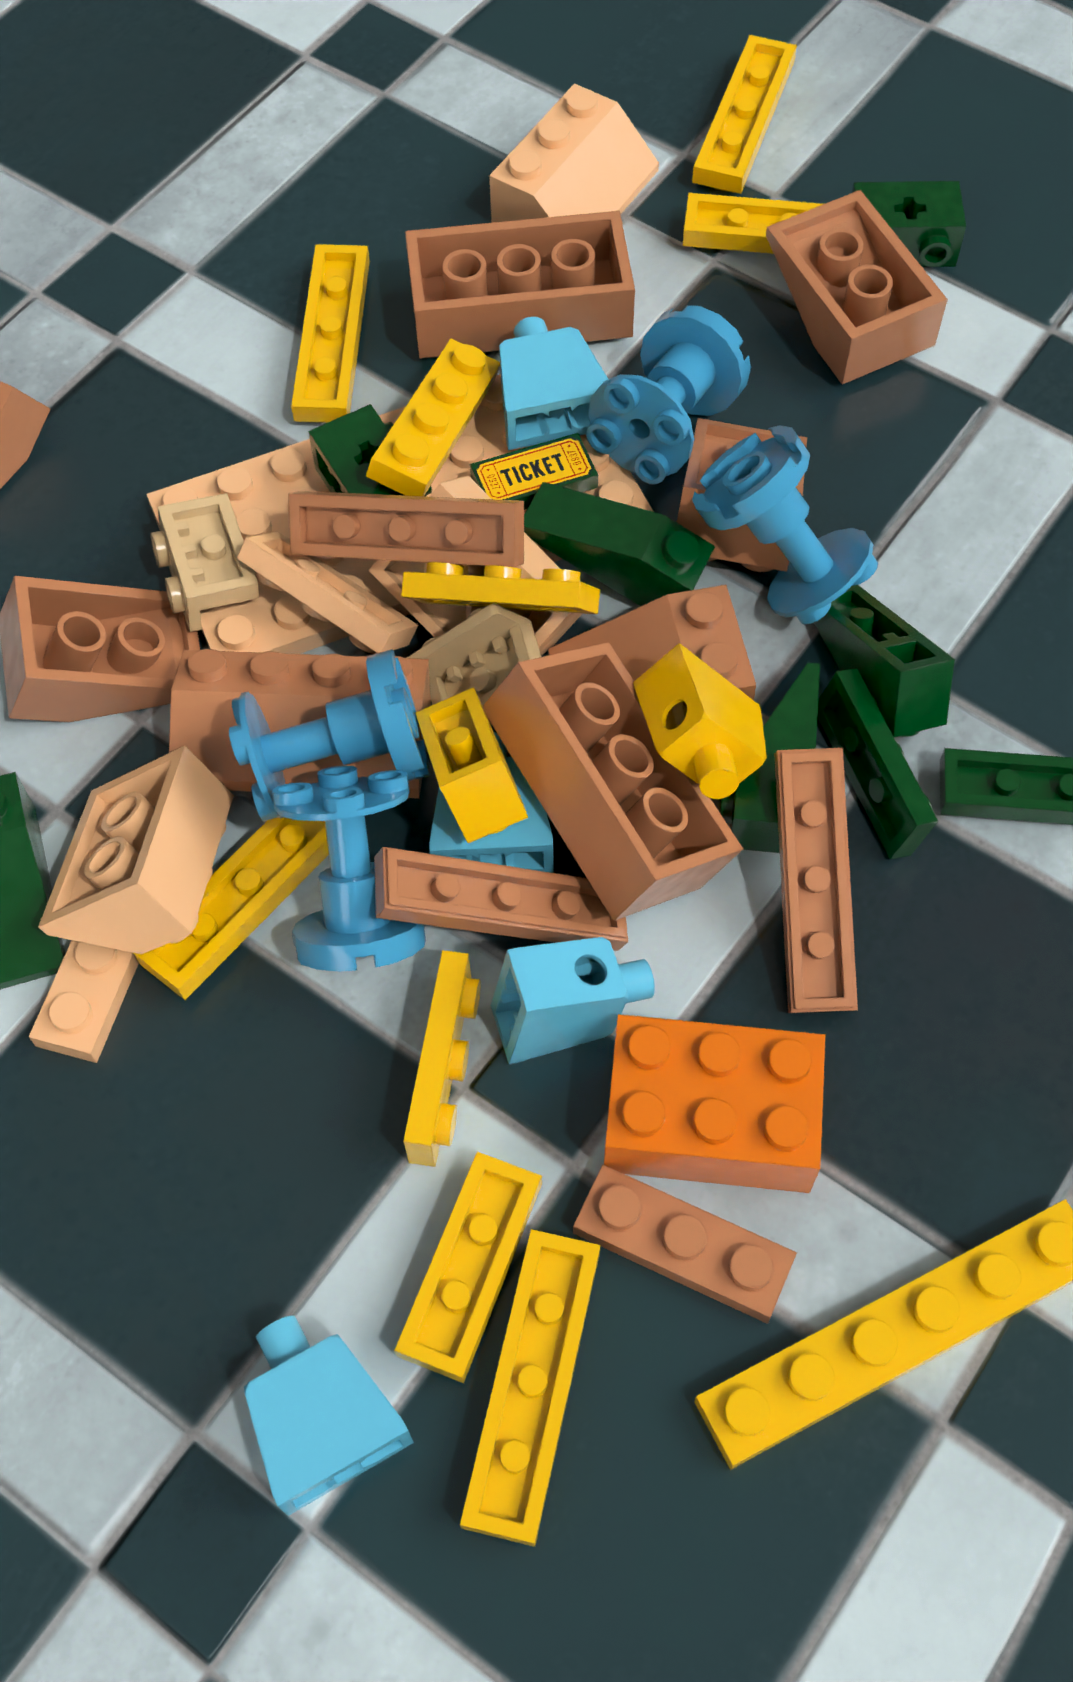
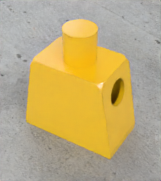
[633,643,767,799]

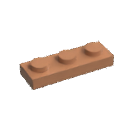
[573,1164,797,1324]

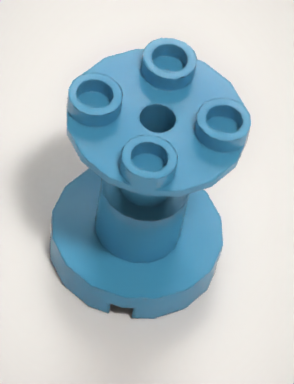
[586,306,751,484]
[692,425,878,624]
[229,649,430,821]
[272,766,426,972]

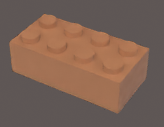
[405,210,635,358]
[483,642,743,921]

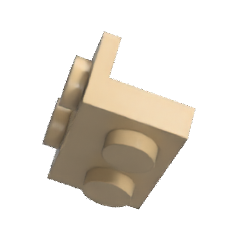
[407,604,541,706]

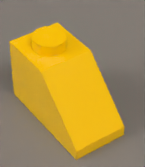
[415,687,528,843]

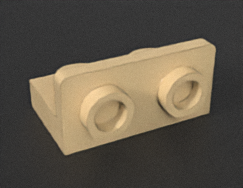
[151,493,259,632]

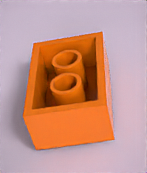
[604,1014,825,1193]

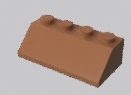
[169,649,431,798]

